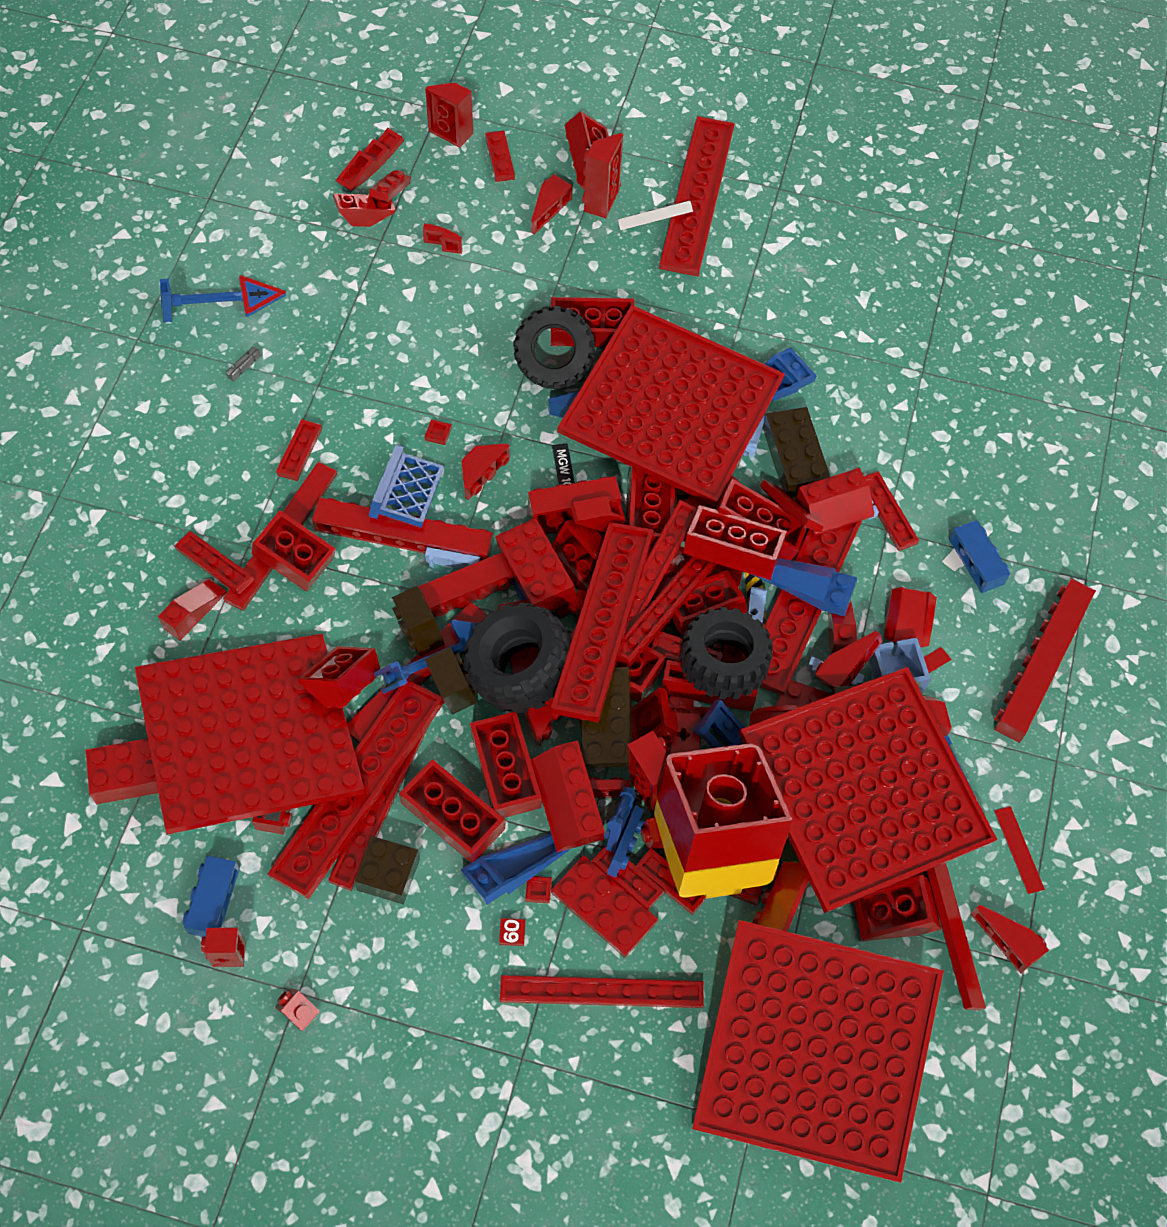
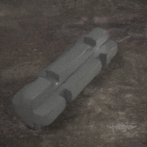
[226,347,261,381]

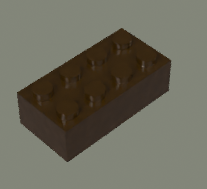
[763,407,830,498]
[582,667,633,768]

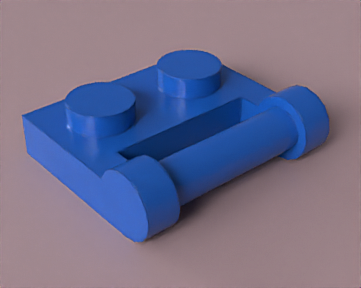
[693,700,745,748]
[604,787,636,853]

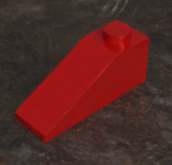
[531,174,572,235]
[158,579,227,641]
[828,600,857,655]
[815,631,883,690]
[970,905,1049,974]

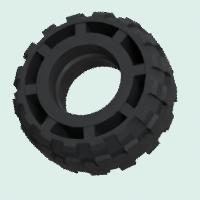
[464,603,572,713]

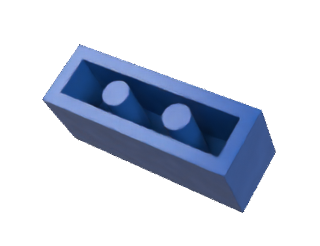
[949,520,1010,593]
[183,856,240,937]

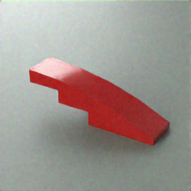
[335,127,404,192]

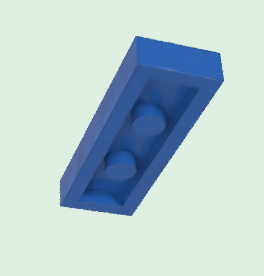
[607,806,644,877]

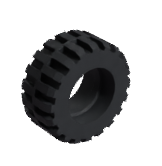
[513,306,595,389]
[680,607,773,700]

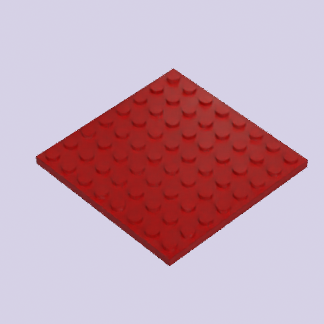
[557,305,785,506]
[135,633,365,835]
[738,667,998,913]
[692,920,944,1183]

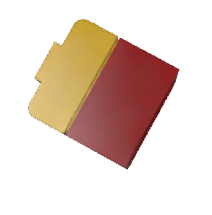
[654,744,793,898]

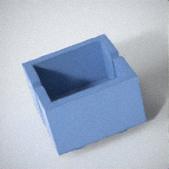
[869,638,931,691]

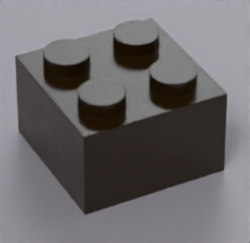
[392,586,445,656]
[425,647,478,715]
[354,836,420,905]

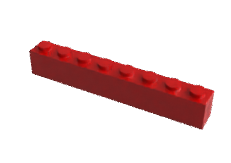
[312,497,493,561]
[994,578,1096,743]

